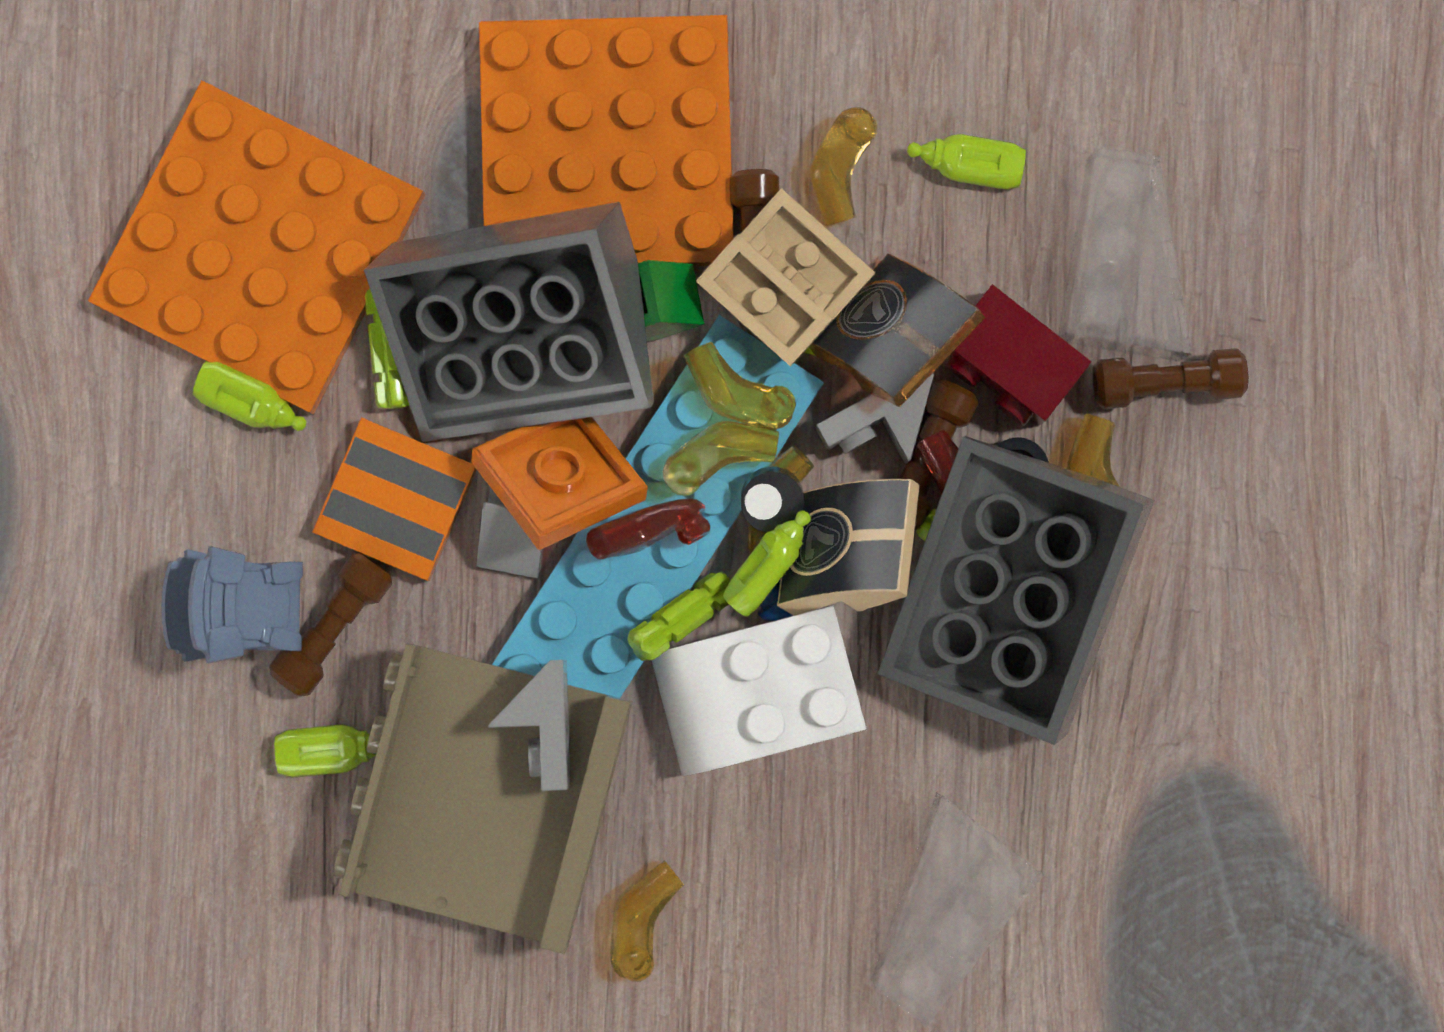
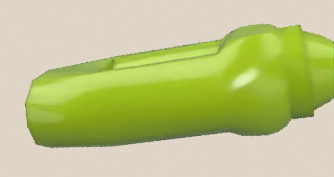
[907,134,1026,190]
[192,361,307,431]
[723,510,811,617]
[274,724,376,778]

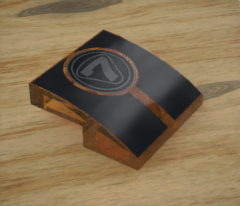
[809,254,985,407]

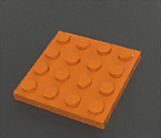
[479,15,733,266]
[88,80,426,415]

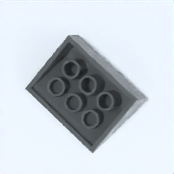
[364,202,654,442]
[878,436,1155,745]

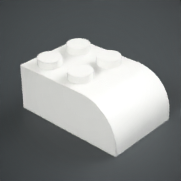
[651,606,867,776]

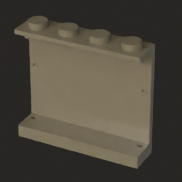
[333,644,632,954]

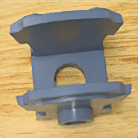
[161,546,303,664]

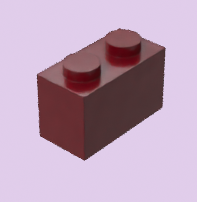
[941,284,1092,426]

